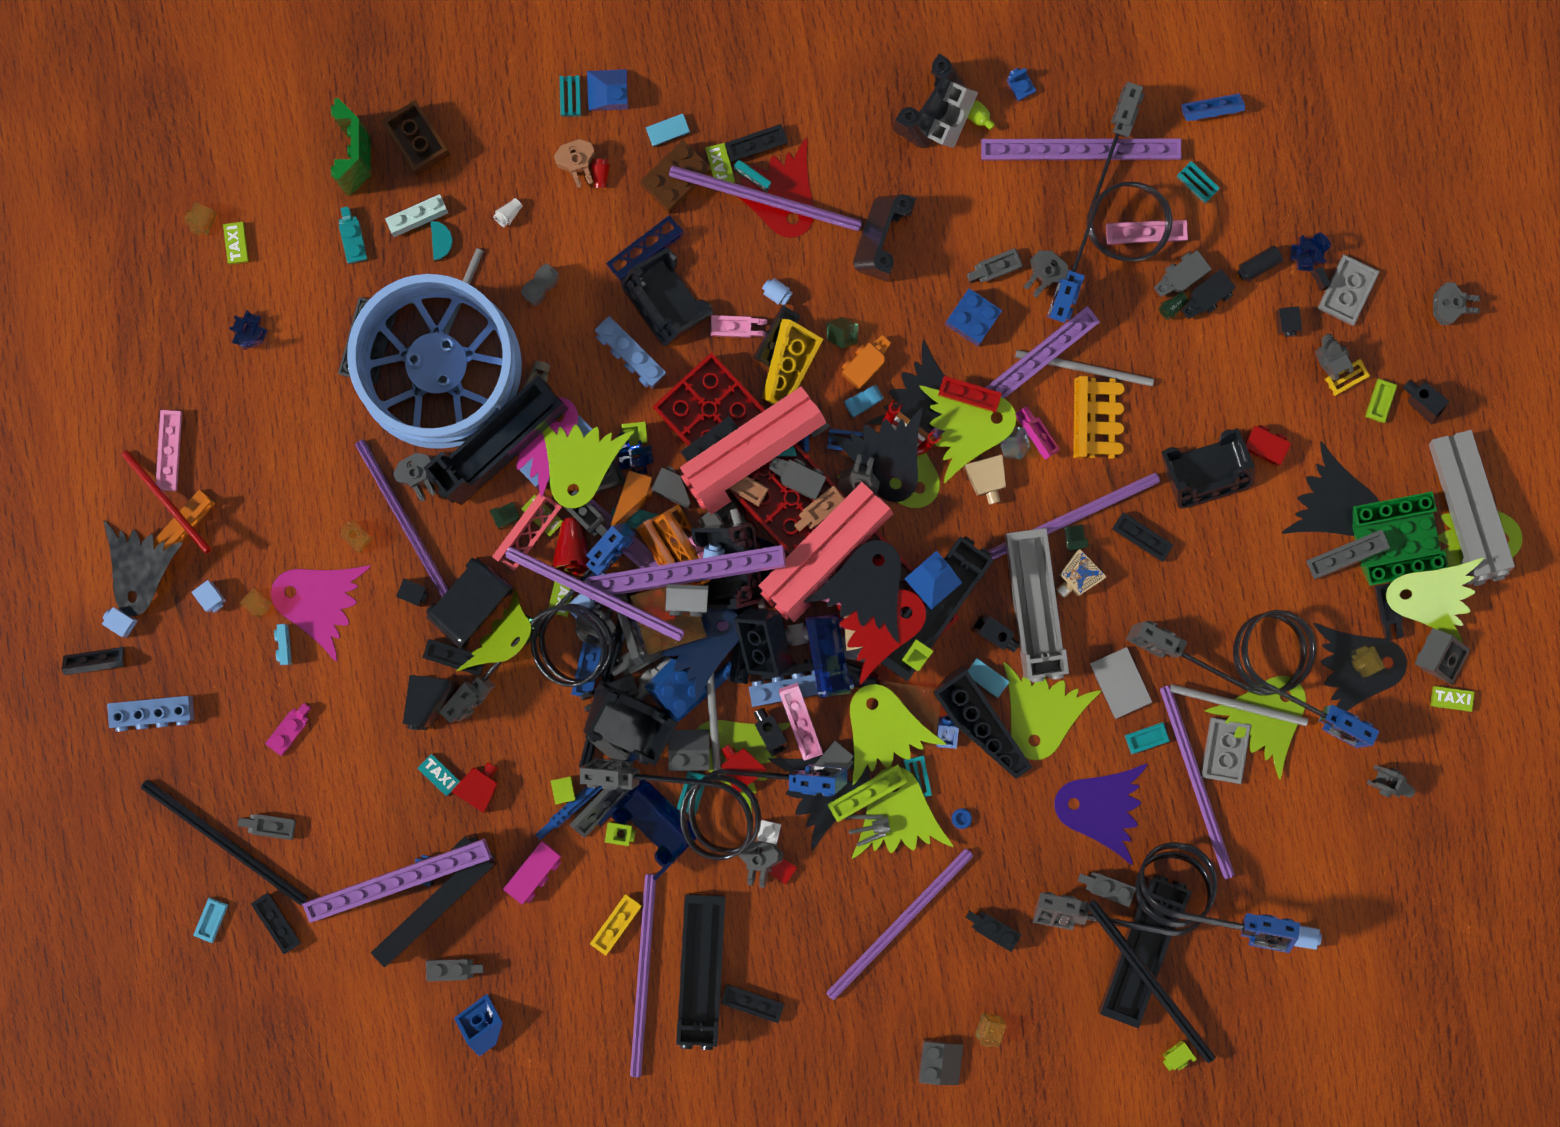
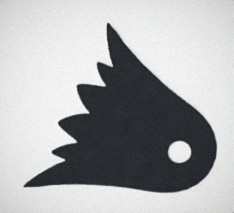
[867,340,945,434]
[828,408,923,502]
[1282,441,1379,536]
[104,521,183,616]
[804,540,901,643]
[1313,623,1407,711]
[768,754,870,850]

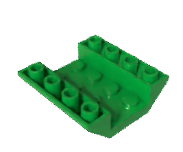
[331,98,371,196]
[1353,491,1449,586]

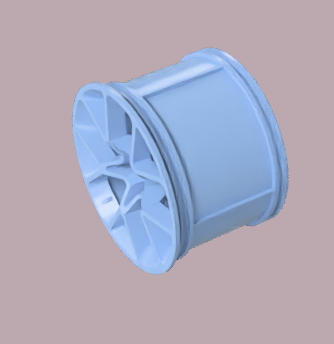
[347,274,522,449]

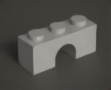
[927,81,978,148]

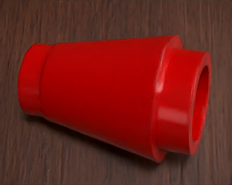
[590,159,610,188]

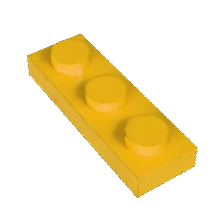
[590,894,642,956]

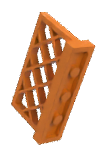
[636,505,703,585]

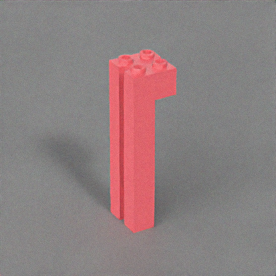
[680,387,826,515]
[758,482,893,622]

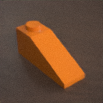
[611,471,653,526]

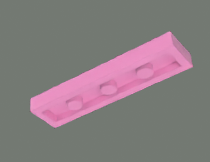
[1106,220,1188,245]
[156,410,182,492]
[779,682,823,761]

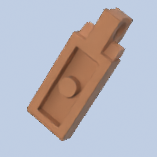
[794,486,845,532]

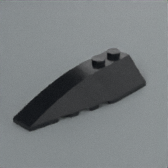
[933,666,1032,779]

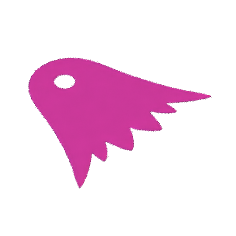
[517,397,578,497]
[271,565,370,662]

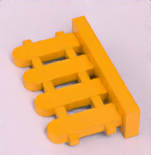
[1073,376,1124,459]

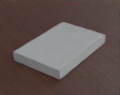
[1317,255,1380,326]
[1090,647,1152,719]
[1201,717,1251,784]

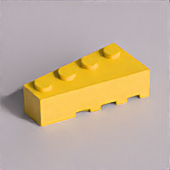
[762,319,823,405]

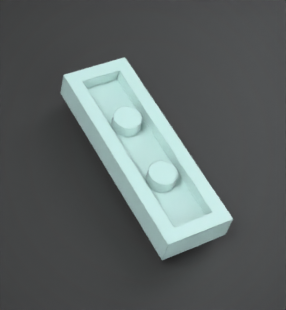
[385,194,448,237]

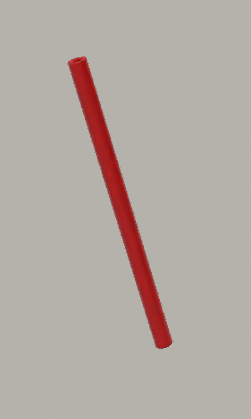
[121,450,211,554]

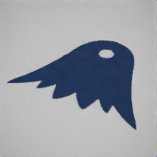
[638,608,739,701]

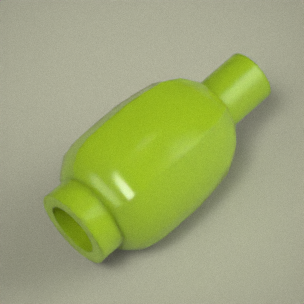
[967,100,995,130]

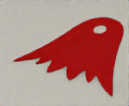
[737,138,814,238]
[837,589,926,684]

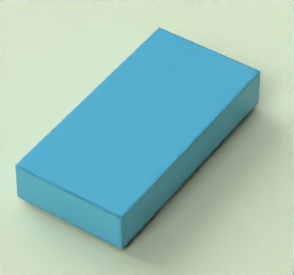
[646,114,690,147]
[967,658,1009,698]
[193,897,228,943]

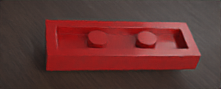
[938,376,1002,413]

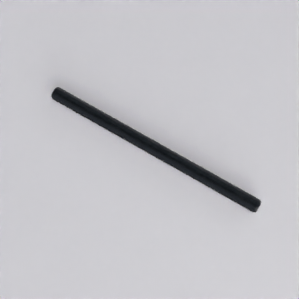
[579,591,637,768]
[141,780,308,906]
[1086,899,1216,1063]

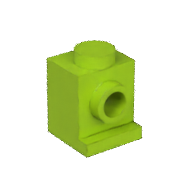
[605,822,636,846]
[1162,1040,1197,1071]

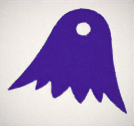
[1054,764,1147,865]

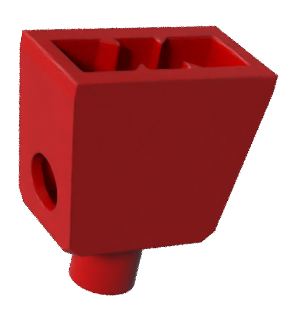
[720,743,767,792]
[451,762,499,813]

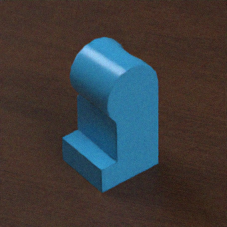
[844,385,884,419]

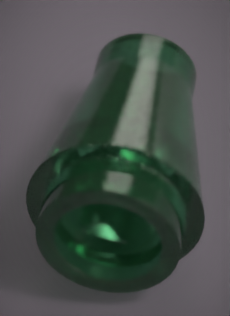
[1158,292,1189,320]

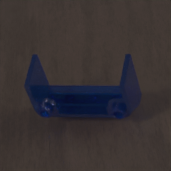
[805,613,854,699]
[598,780,697,881]

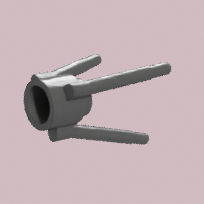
[846,814,891,846]

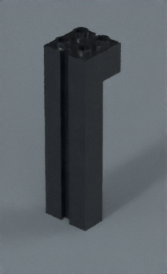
[424,376,569,506]
[881,536,994,682]
[370,834,497,968]
[1098,873,1192,1029]
[676,893,726,1050]

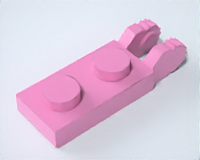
[711,315,767,338]

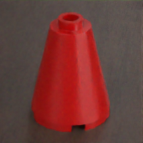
[552,518,591,575]

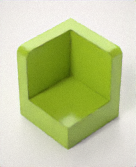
[621,422,648,446]
[902,640,933,671]
[551,776,575,805]

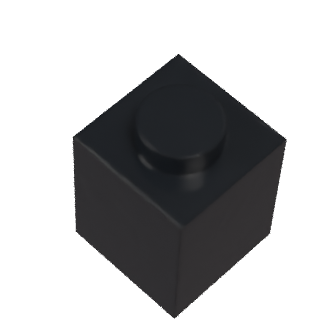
[1276,306,1302,338]
[396,578,429,607]

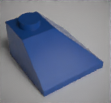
[587,69,629,111]
[905,551,962,610]
[454,994,503,1057]

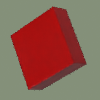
[769,858,797,885]

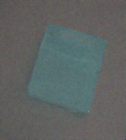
[1000,427,1030,459]

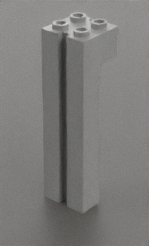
[1429,430,1515,586]
[1004,528,1069,682]

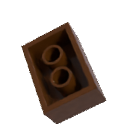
[382,100,450,176]
[640,140,711,214]

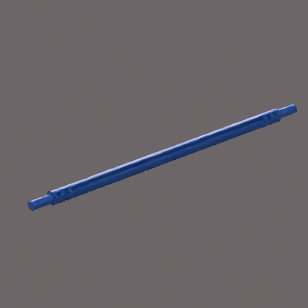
[535,660,732,840]

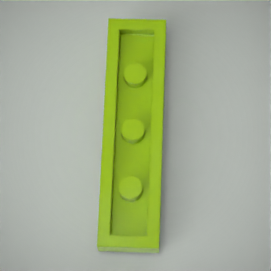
[828,765,908,822]

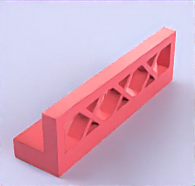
[492,492,562,571]

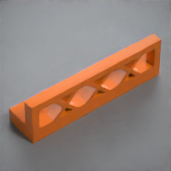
[153,490,216,551]
[653,511,710,586]

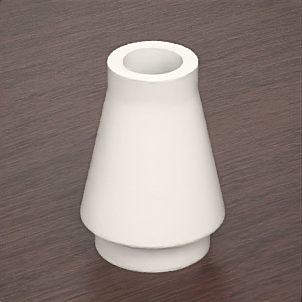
[493,198,523,227]

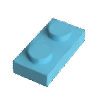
[274,624,292,666]

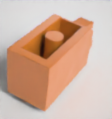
[842,335,891,390]

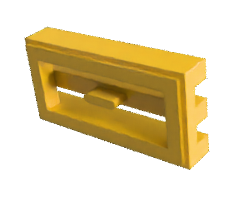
[1325,359,1370,396]

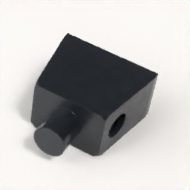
[1403,379,1449,424]
[971,614,1020,653]
[754,708,790,757]

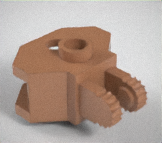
[554,139,595,188]

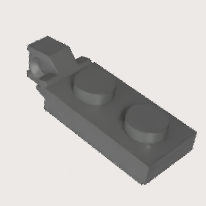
[966,248,1023,283]
[238,814,296,840]

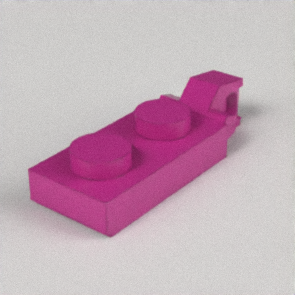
[1016,406,1060,460]
[265,703,311,756]

